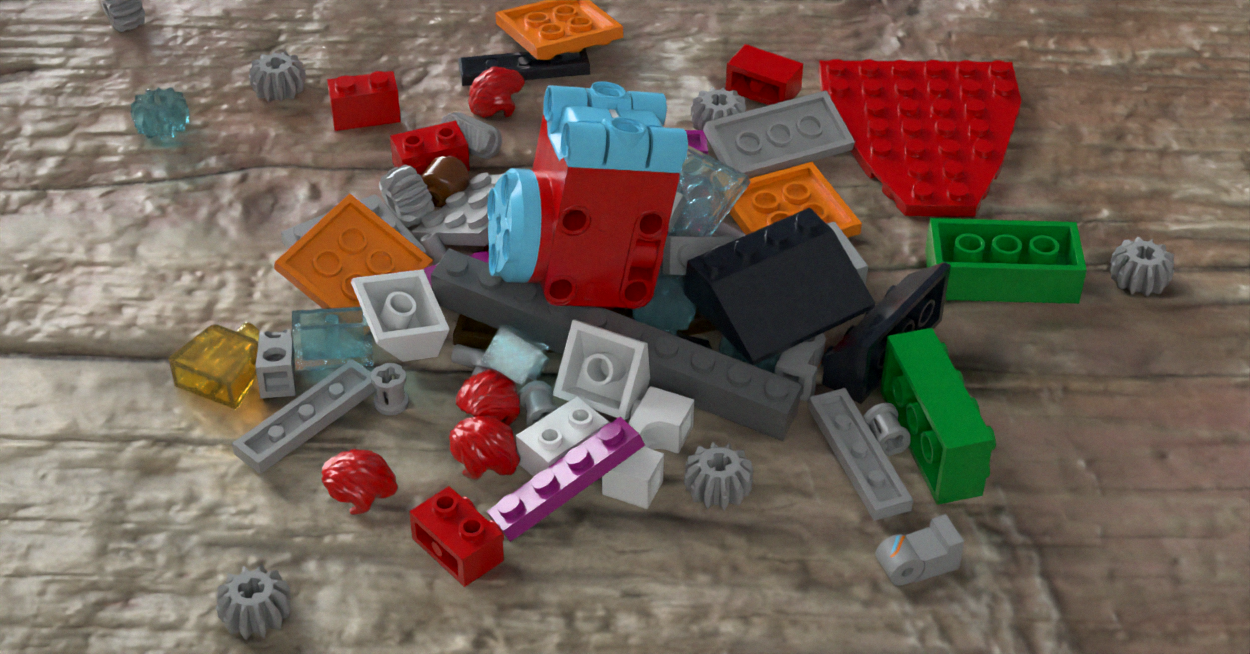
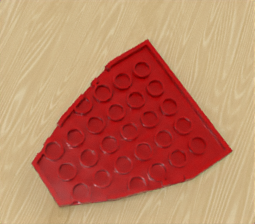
[818,59,1022,217]

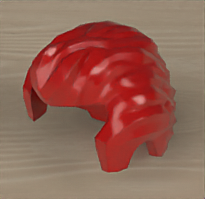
[468,67,525,118]
[456,369,520,426]
[449,416,521,480]
[321,449,398,515]

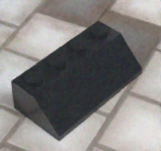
[821,262,951,404]

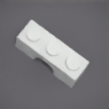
[602,386,694,509]

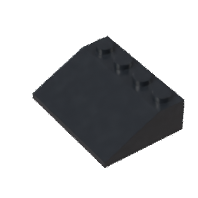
[683,208,876,366]

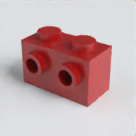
[725,44,804,105]
[327,71,401,131]
[390,120,470,175]
[409,486,504,587]

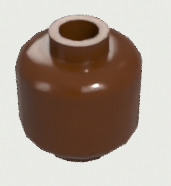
[421,156,470,208]

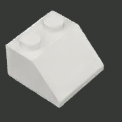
[351,269,450,362]
[553,319,650,420]

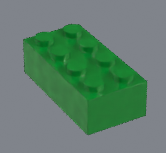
[925,218,1087,304]
[880,328,996,505]

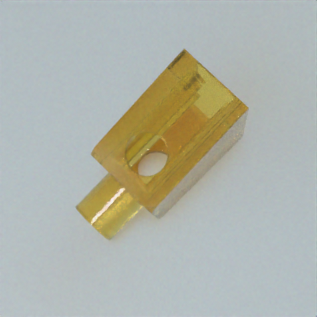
[168,322,260,410]

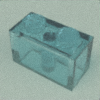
[292,307,373,372]
[481,324,550,385]

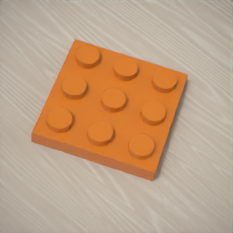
[495,0,623,60]
[718,162,862,238]
[274,193,433,338]

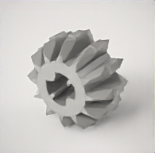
[100,0,145,32]
[249,51,306,102]
[691,87,746,130]
[379,164,434,227]
[1110,236,1174,297]
[684,441,753,511]
[216,564,291,640]

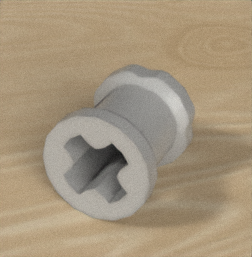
[371,363,409,415]
[518,381,558,427]
[864,402,911,456]

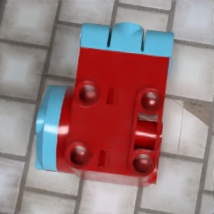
[487,81,688,309]

